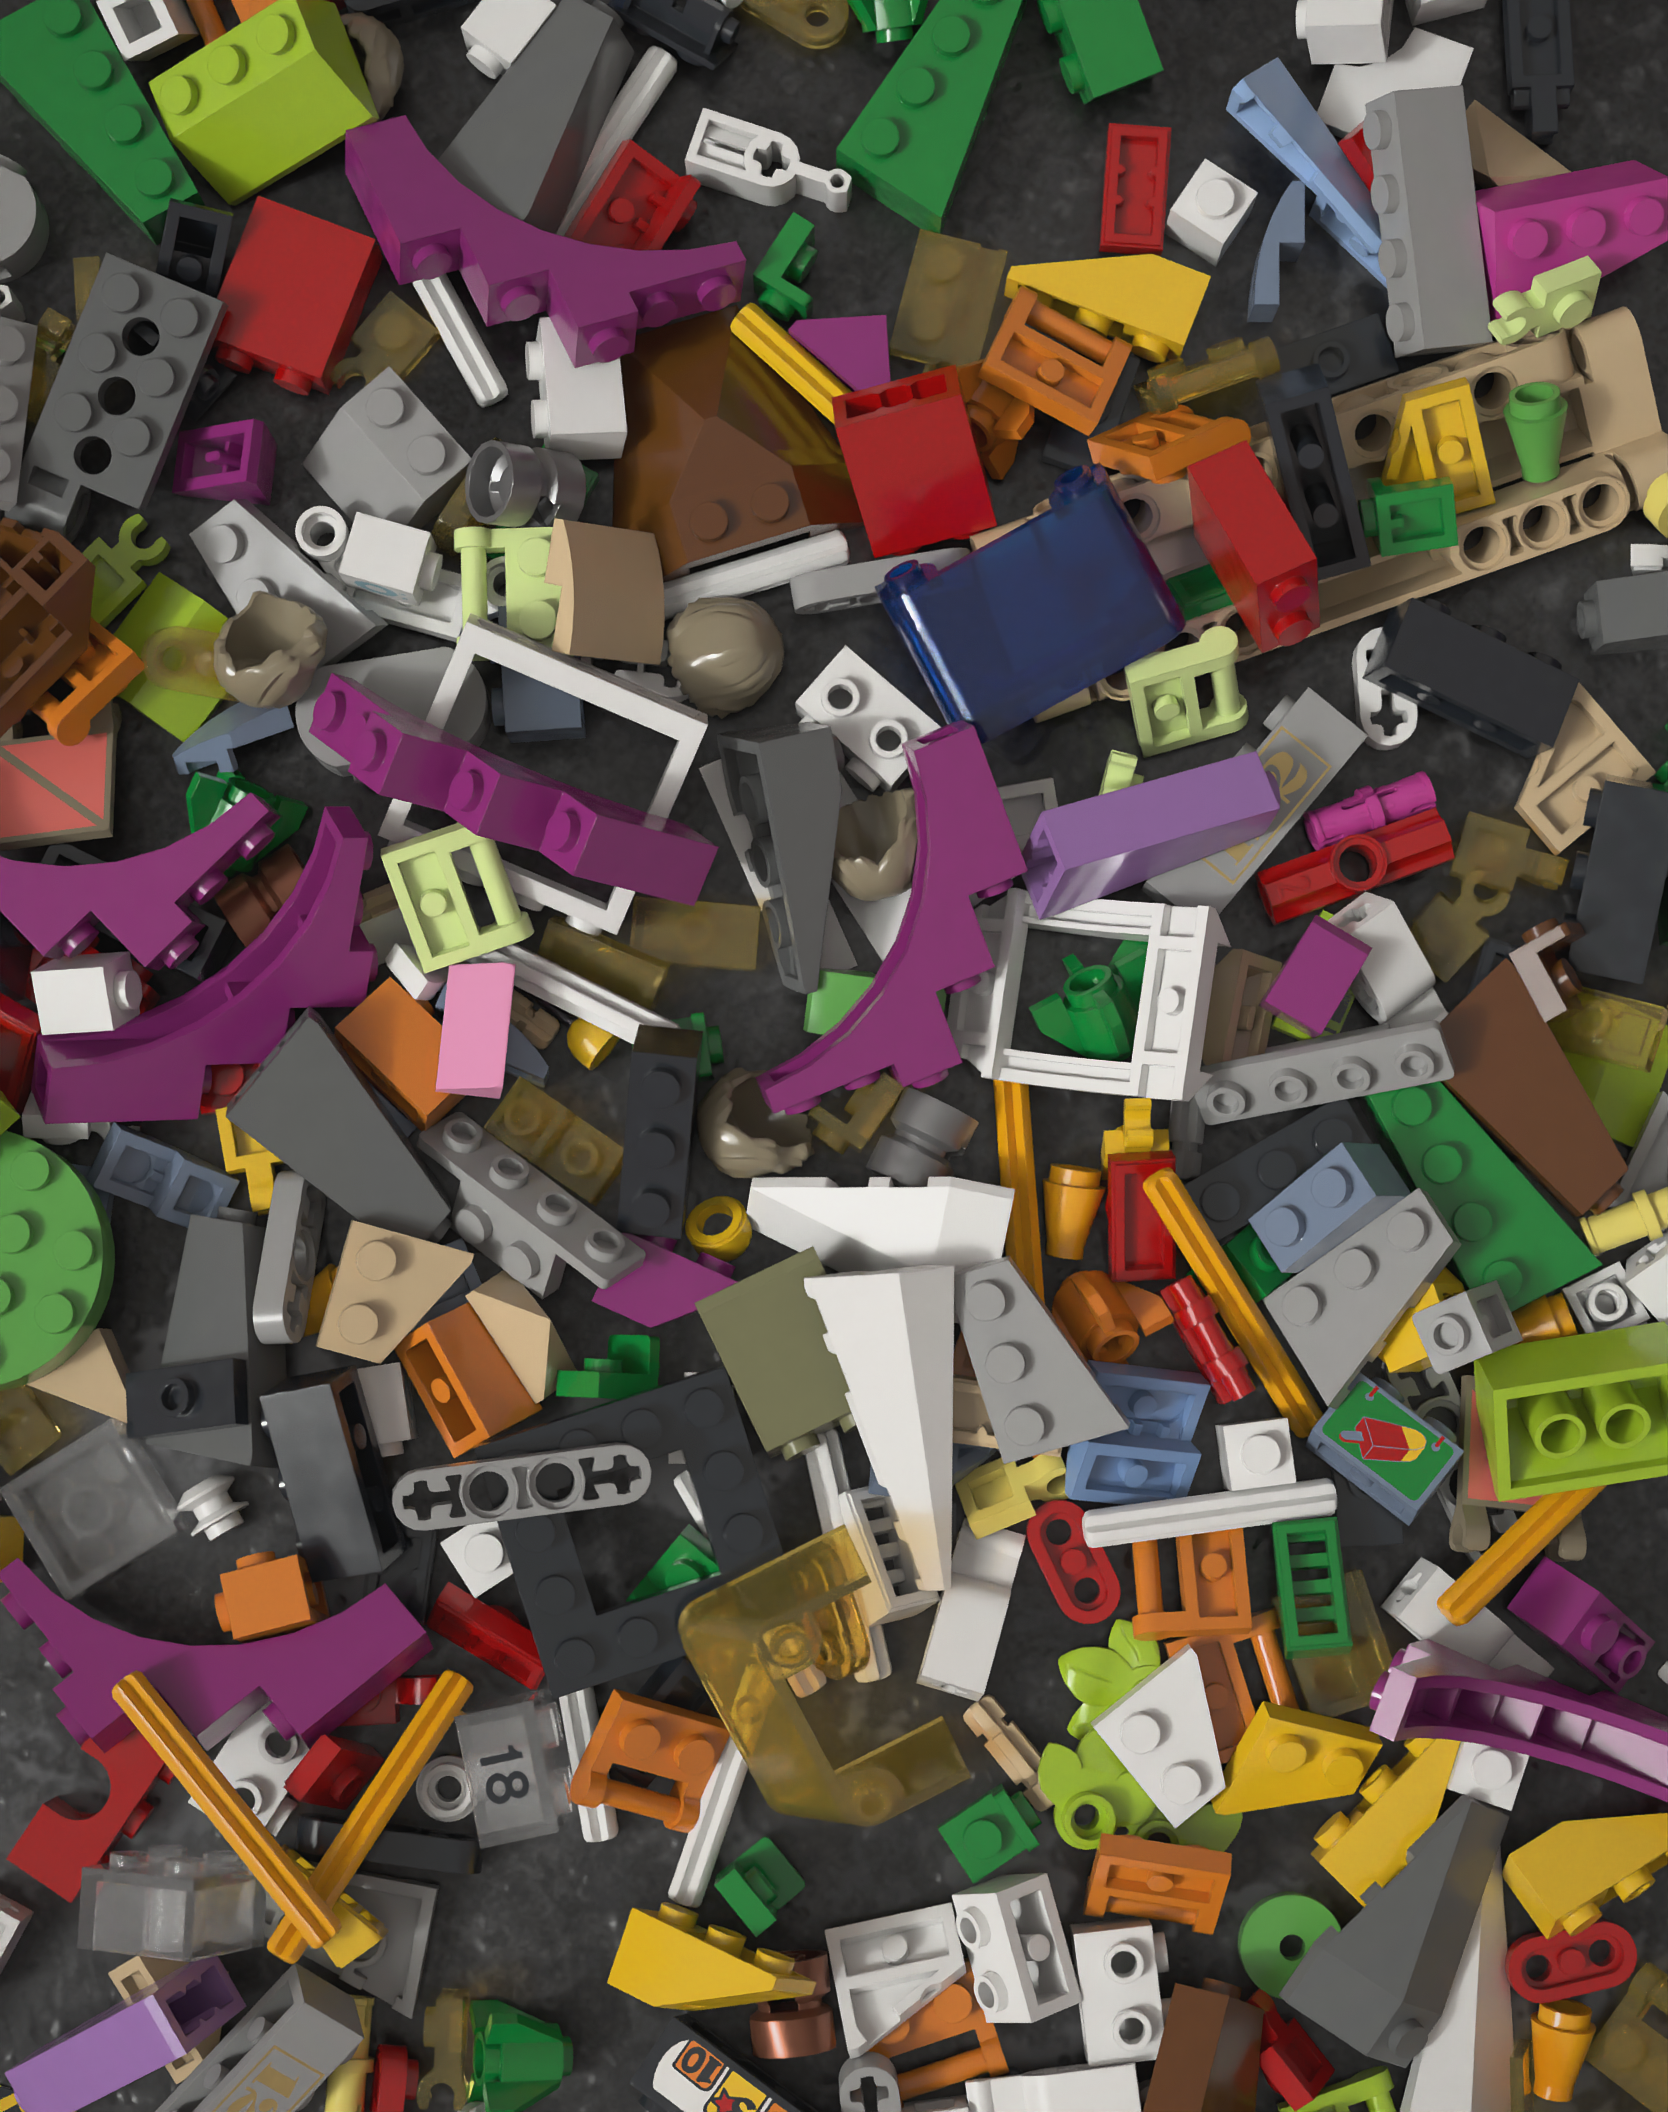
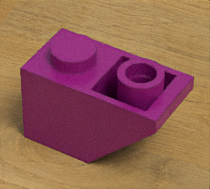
[592,1233,737,1328]
[1507,1556,1655,1694]

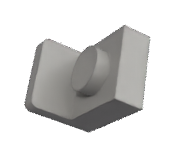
[1412,1280,1523,1374]

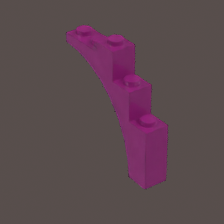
[345,115,746,368]
[309,673,719,906]
[755,719,1028,1115]
[0,792,280,971]
[31,806,378,1124]
[0,1558,434,1754]
[1369,1639,1668,1802]

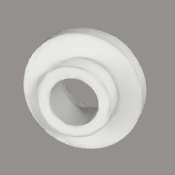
[416,1755,482,1822]

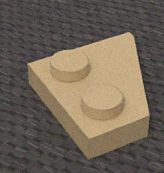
[1514,682,1656,856]
[316,1220,474,1364]

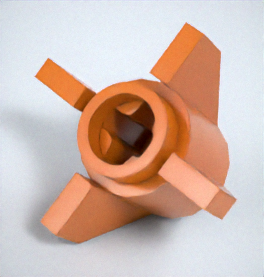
[957,359,1034,480]
[1052,1270,1174,1365]

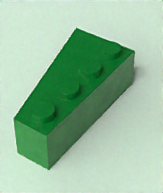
[0,0,205,246]
[836,0,1027,241]
[1037,0,1164,105]
[1356,1081,1603,1312]

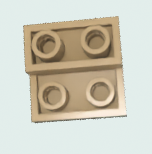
[544,518,665,665]

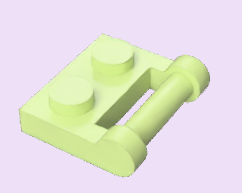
[454,527,574,661]
[1123,626,1249,758]
[380,822,534,974]

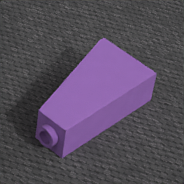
[1021,751,1281,920]
[4,1949,246,2112]

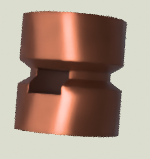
[214,844,305,947]
[750,1949,836,2059]

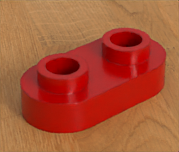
[1026,1500,1120,1624]
[1505,1918,1637,2003]
[369,2044,419,2112]

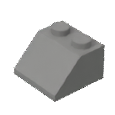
[302,366,472,529]

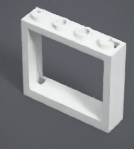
[378,613,708,936]

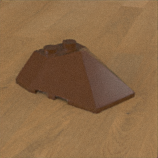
[612,305,865,583]
[0,517,96,738]

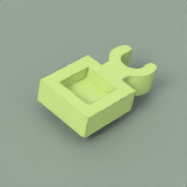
[1488,255,1602,345]
[1098,750,1144,796]

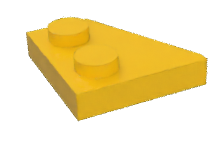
[1381,377,1496,514]
[1210,1701,1383,1815]

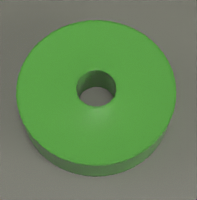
[1238,1891,1341,2000]

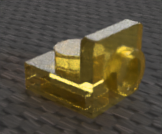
[808,1072,905,1155]

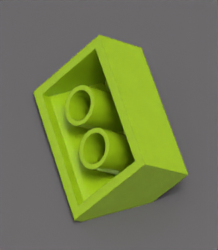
[148,0,380,206]
[1474,1321,1668,1502]

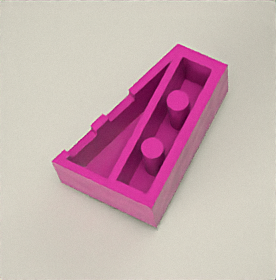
[1475,160,1668,322]

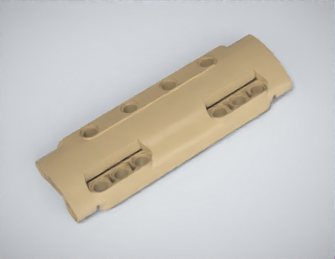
[970,306,1668,723]

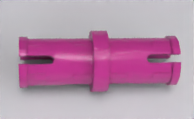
[1303,771,1437,851]

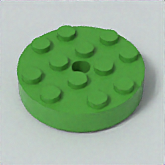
[0,1131,115,1391]

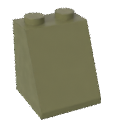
[694,1246,858,1461]

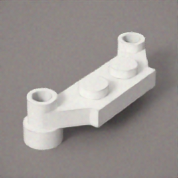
[295,506,506,642]

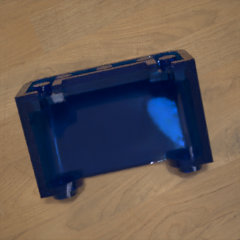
[874,462,1186,744]

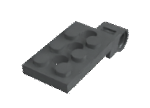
[5,252,229,543]

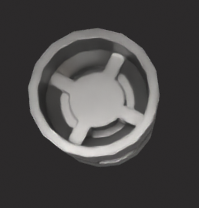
[465,440,586,528]
[866,1087,979,1187]

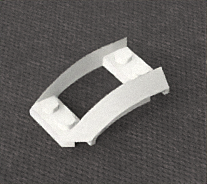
[947,888,1231,1102]

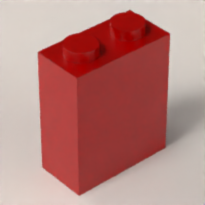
[211,196,383,395]
[832,364,997,558]
[1187,440,1320,653]

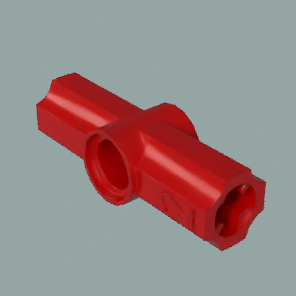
[1254,807,1455,926]

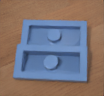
[1065,1360,1211,1505]

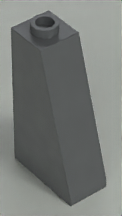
[438,0,635,234]
[1577,571,1668,656]
[226,1006,452,1243]
[146,1206,287,1469]

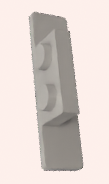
[1194,1020,1455,1125]
[417,1112,646,1299]

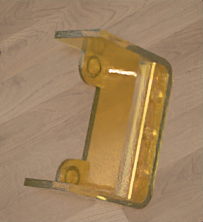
[678,1524,971,1827]

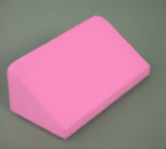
[435,962,516,1099]

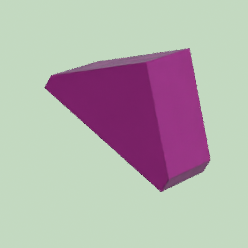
[788,315,891,392]
[172,419,277,505]
[1258,915,1372,1038]

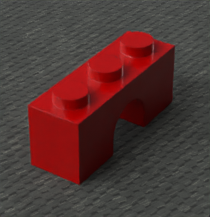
[6,1728,176,1903]

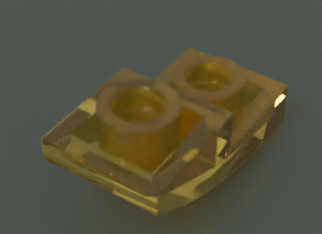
[483,1076,624,1207]

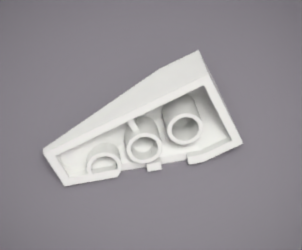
[746,1177,1015,1323]

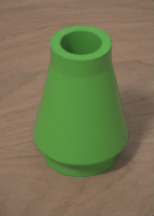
[1503,382,1568,483]

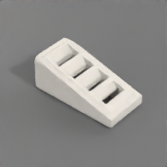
[838,1486,940,1627]

